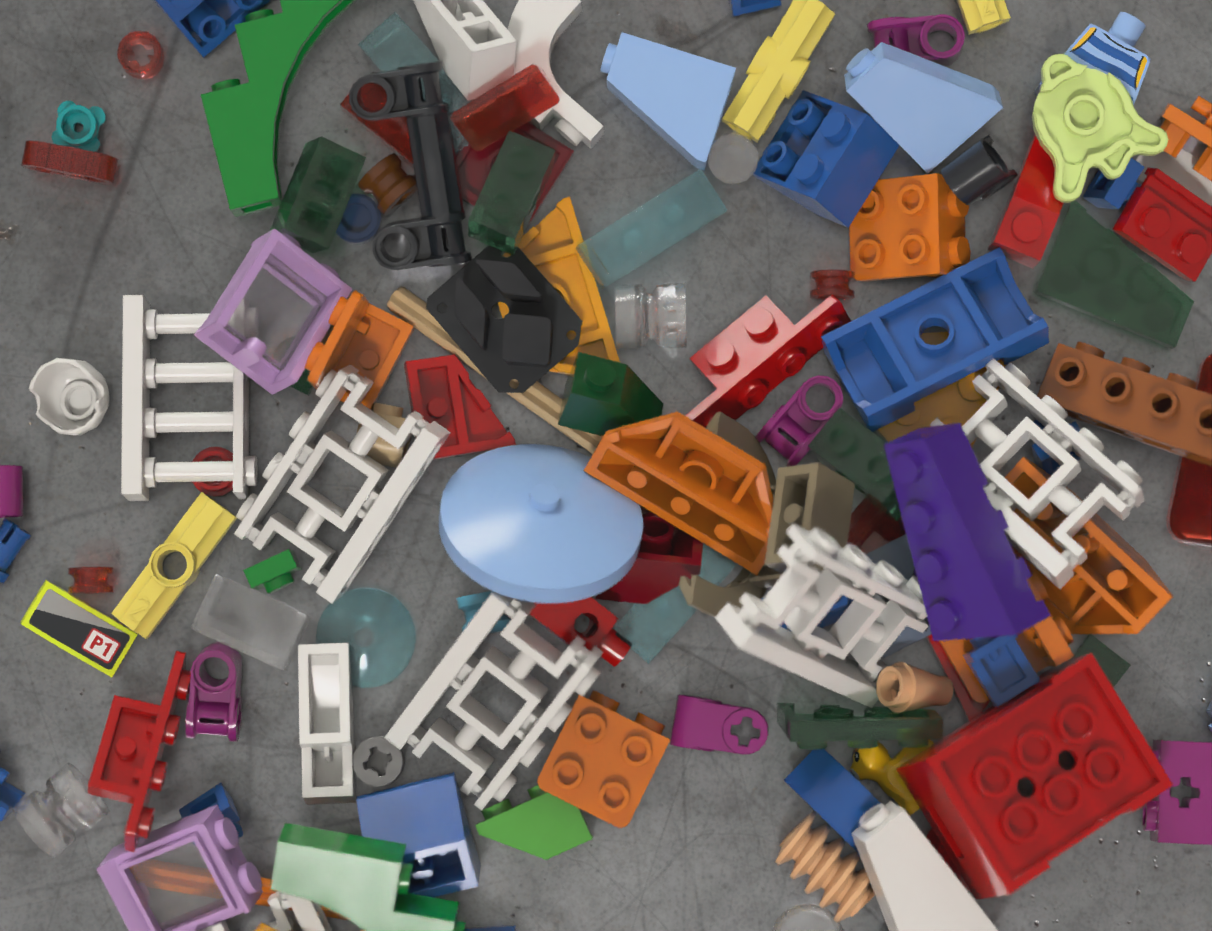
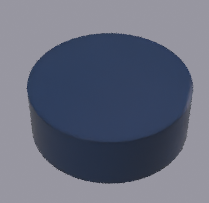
[331,193,382,245]

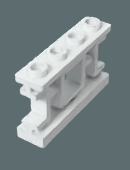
[930,359,1145,589]
[234,365,451,604]
[716,524,929,708]
[384,591,603,811]

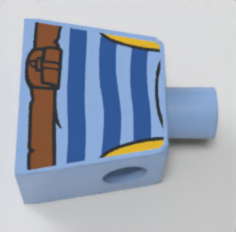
[1034,12,1151,106]

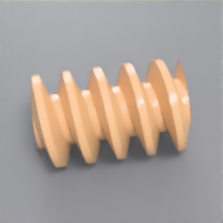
[775,810,875,923]

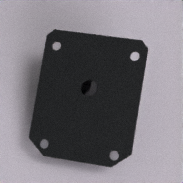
[426,236,582,393]

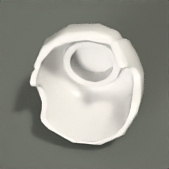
[29,358,110,435]

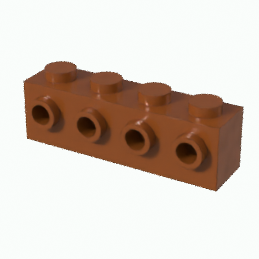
[1037,342,1212,467]

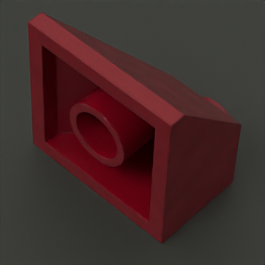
[595,505,703,605]

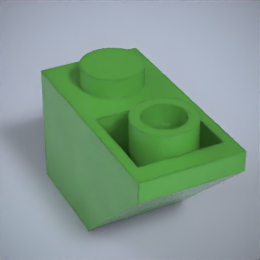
[475,785,593,860]

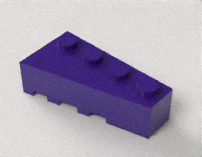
[884,423,1050,641]

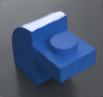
[784,744,881,854]

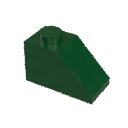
[558,352,663,436]

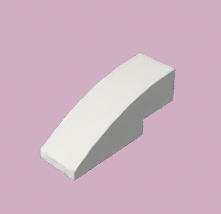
[298,643,356,805]

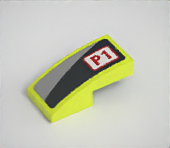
[20,580,138,677]

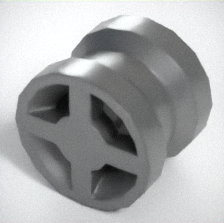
[352,736,405,787]

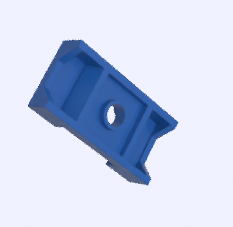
[821,247,1049,433]

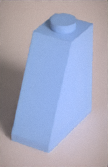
[600,32,736,170]
[844,42,1003,174]

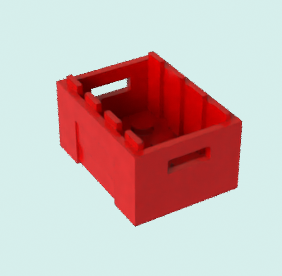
[896,653,1173,899]

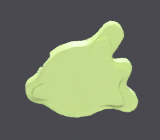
[1032,54,1169,203]

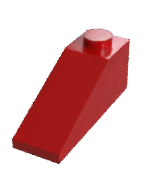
[987,135,1064,268]

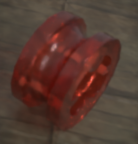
[117,31,165,80]
[810,269,855,300]
[68,567,114,594]

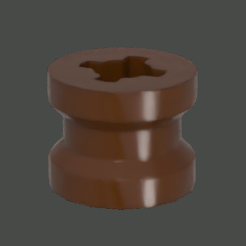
[358,153,417,216]

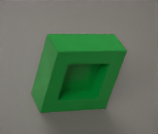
[243,549,302,594]

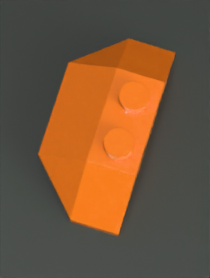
[584,411,774,575]
[1004,457,1174,634]

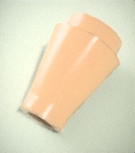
[876,662,953,713]

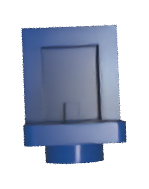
[963,635,1040,707]

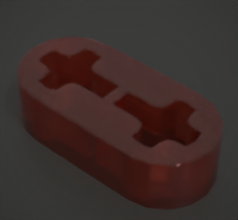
[21,140,118,185]

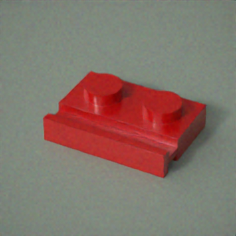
[1112,167,1212,282]

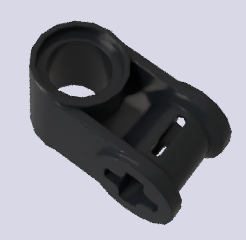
[941,135,1018,205]

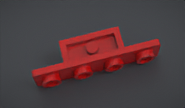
[685,295,851,428]
[88,651,191,853]

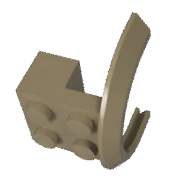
[679,412,855,617]

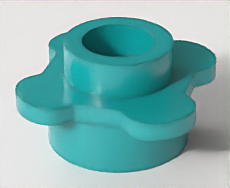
[52,101,106,155]

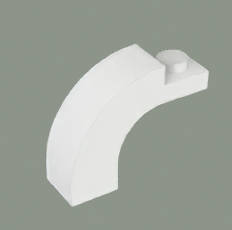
[508,0,604,149]

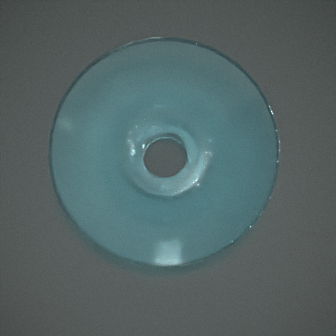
[316,588,416,688]

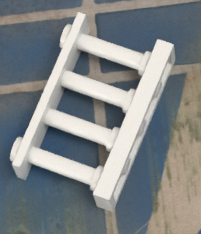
[121,295,258,501]

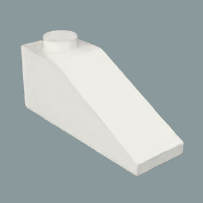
[413,0,517,101]

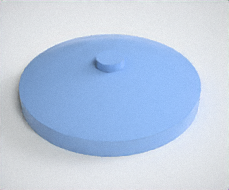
[439,444,643,603]

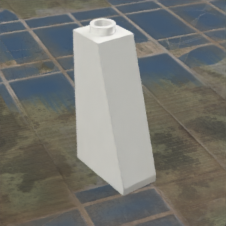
[851,801,998,931]

